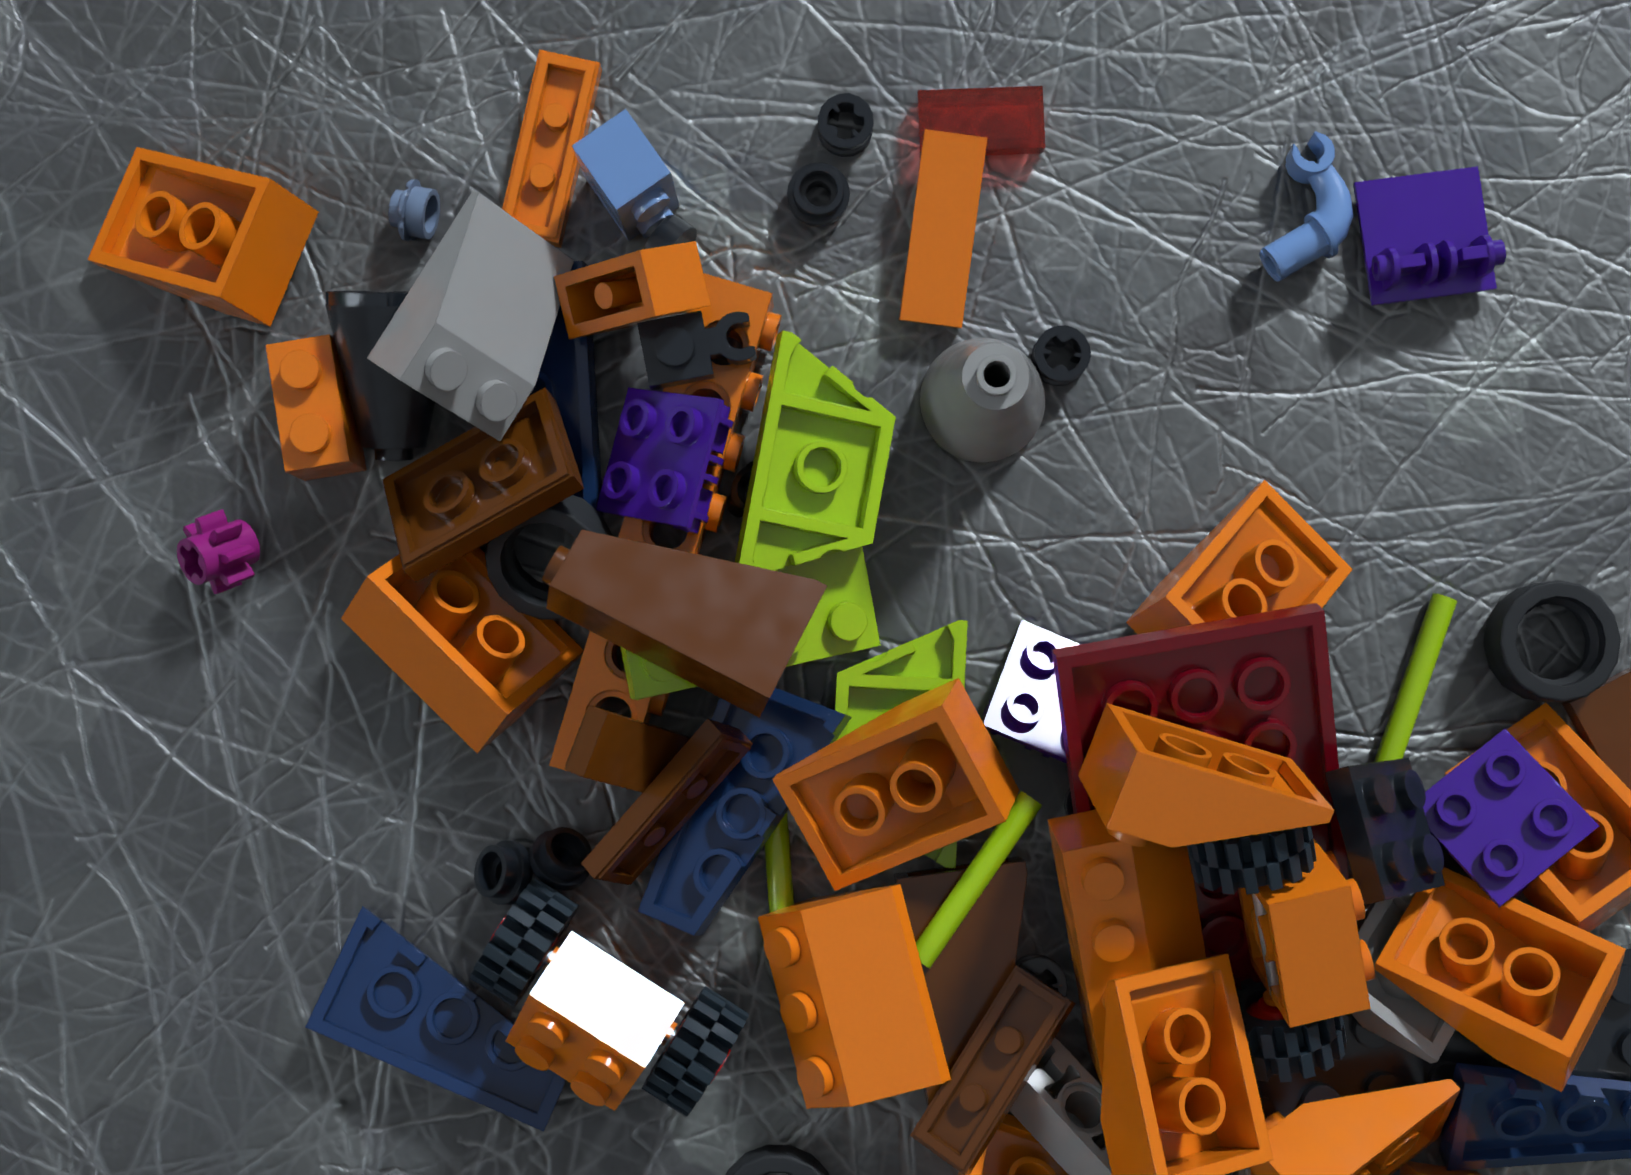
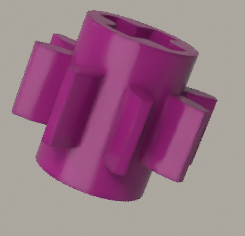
[177,509,260,594]

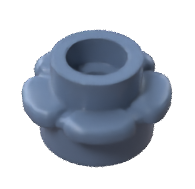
[388,179,440,241]

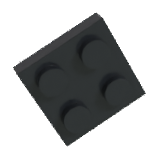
[1325,758,1445,905]

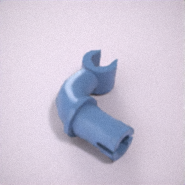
[1259,131,1353,282]

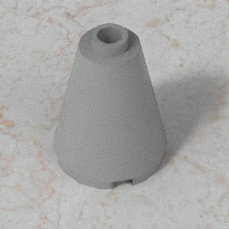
[919,338,1045,464]

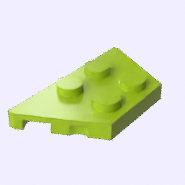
[735,330,896,571]
[835,620,968,868]

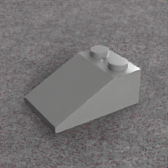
[367,190,574,441]

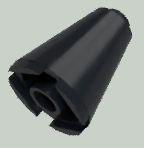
[325,291,436,461]

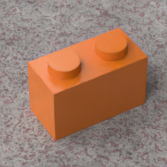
[554,241,711,340]
[266,334,367,481]

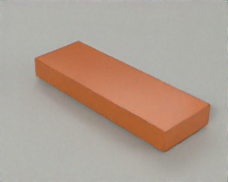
[502,49,602,248]
[899,129,988,329]

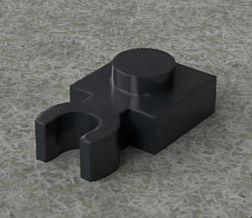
[637,311,757,390]

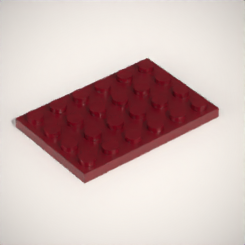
[1052,603,1349,990]

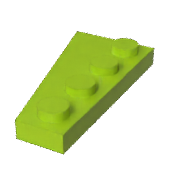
[620,547,881,700]

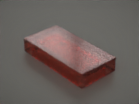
[916,86,1045,158]

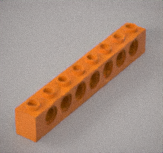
[549,273,782,788]

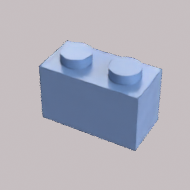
[572,109,679,241]

